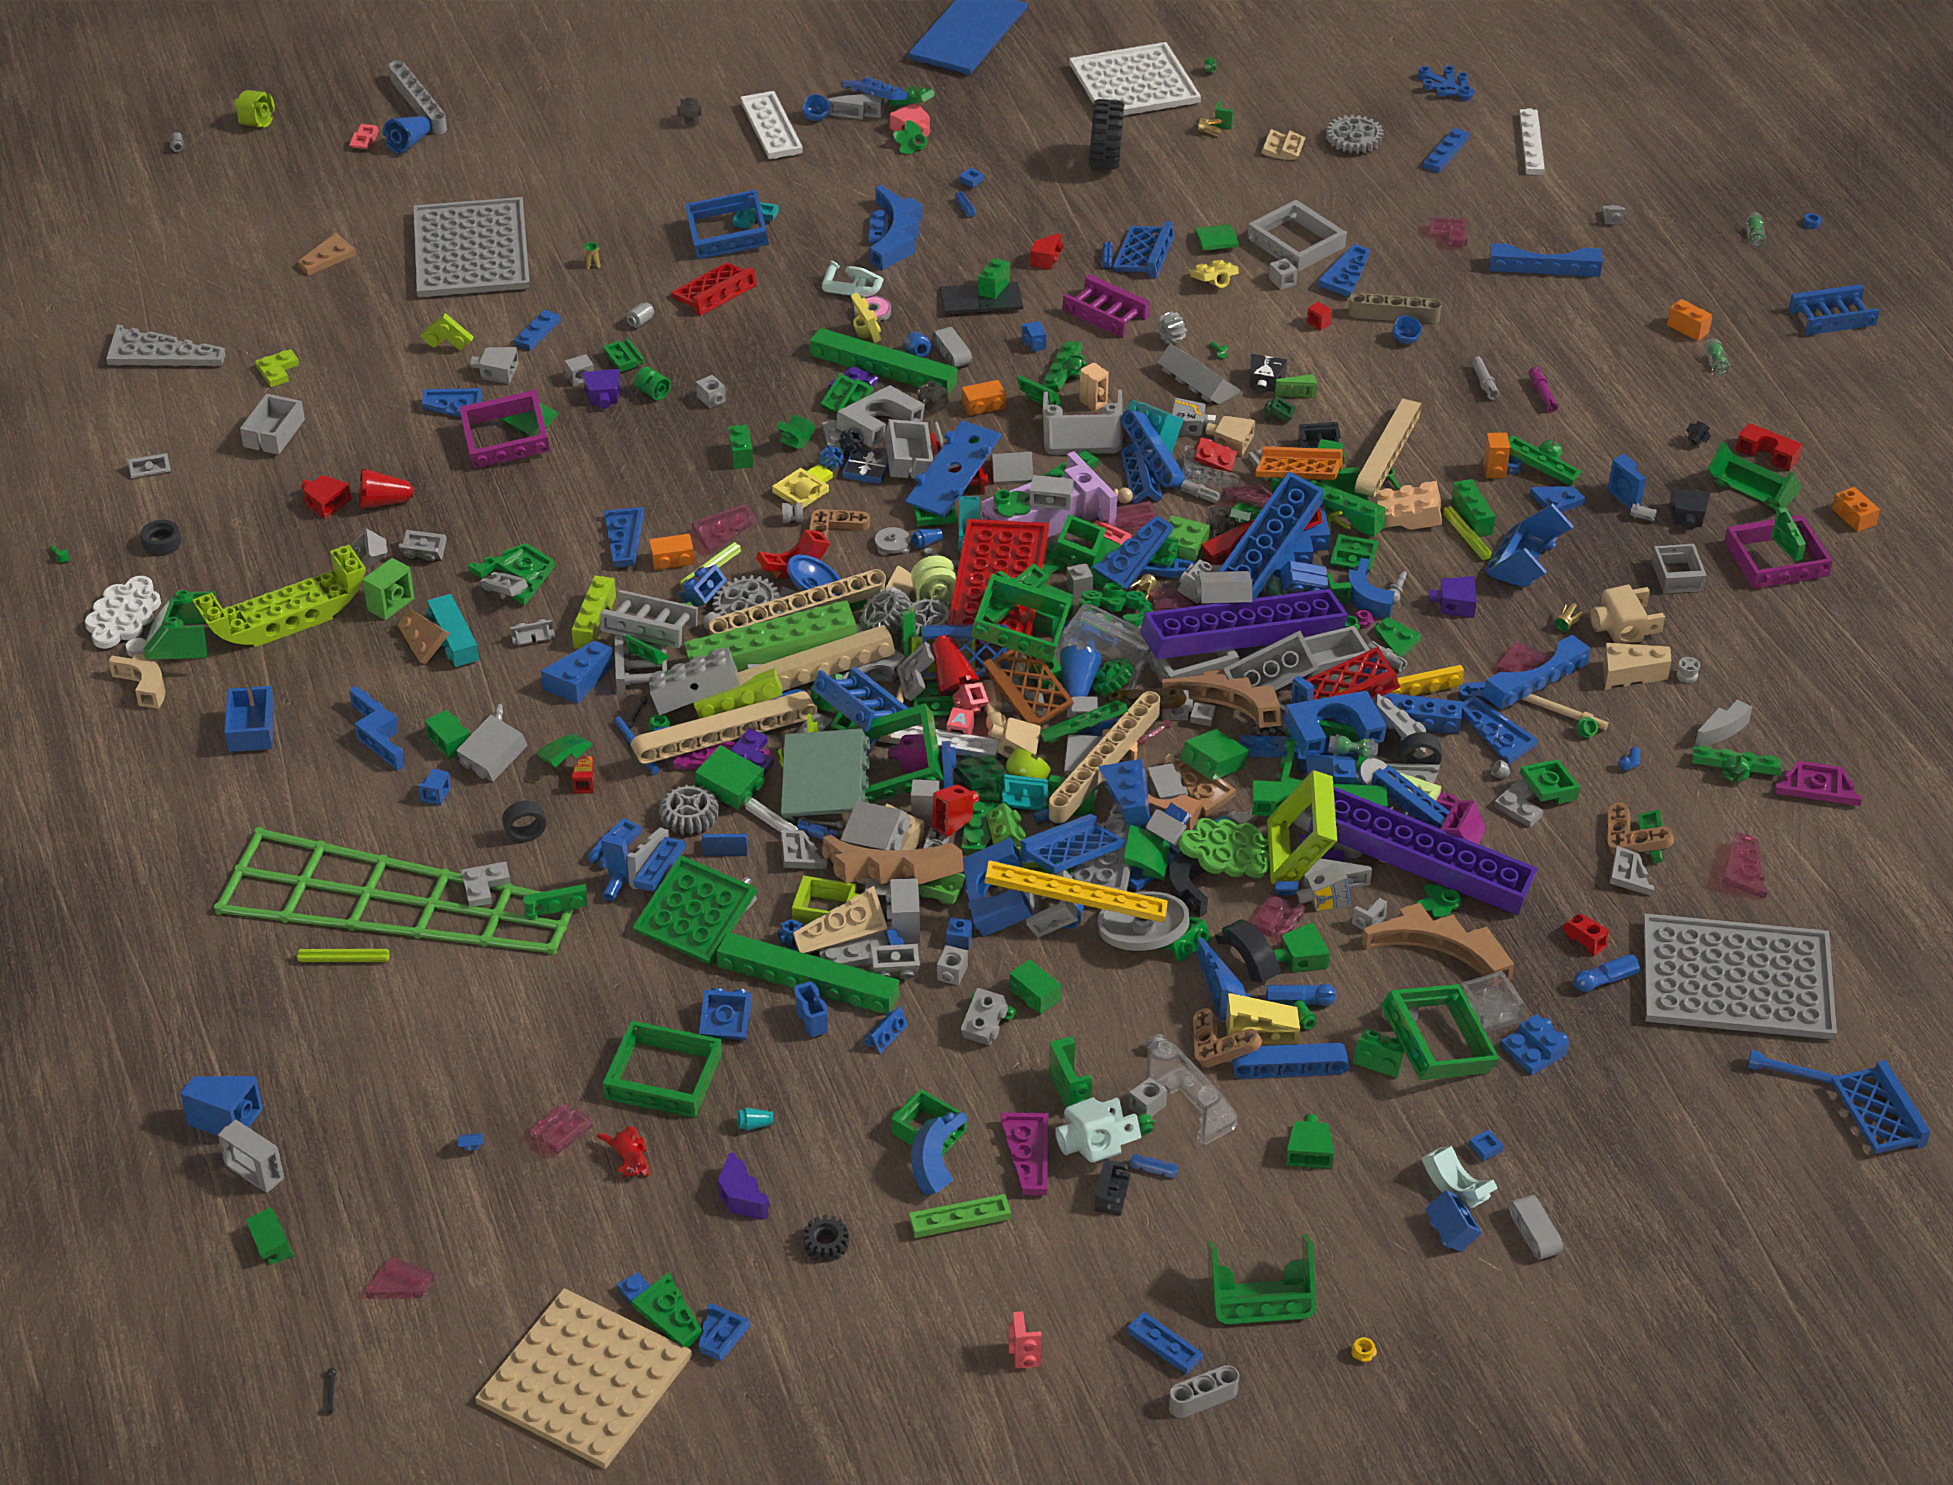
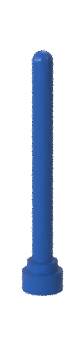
[1747,1050,1863,1090]

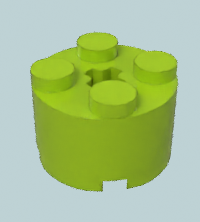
[234,90,275,127]

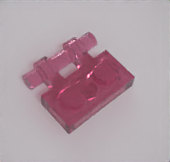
[1151,585,1198,611]
[1251,894,1305,939]
[530,1102,593,1154]

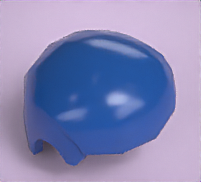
[802,94,830,121]
[1392,315,1422,345]

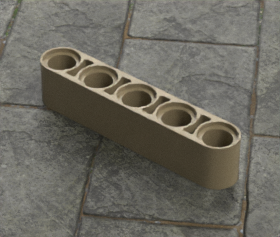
[1348,293,1442,324]

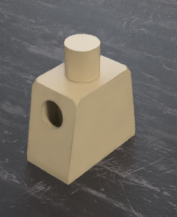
[1206,416,1255,457]
[988,718,1041,758]

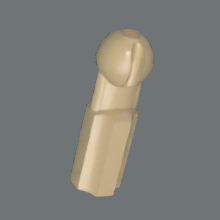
[982,679,1007,729]

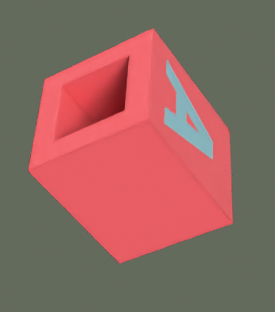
[947,707,974,735]

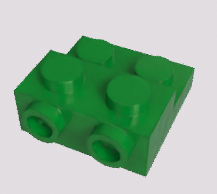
[1519,759,1580,804]

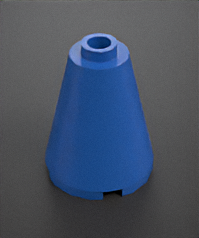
[382,116,430,153]
[1059,645,1101,702]

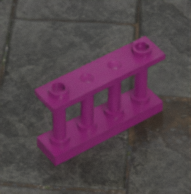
[1062,274,1150,338]

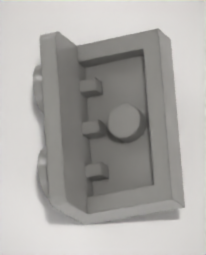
[398,530,447,561]

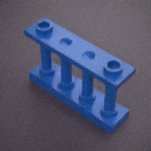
[1788,284,1880,336]
[813,667,908,732]

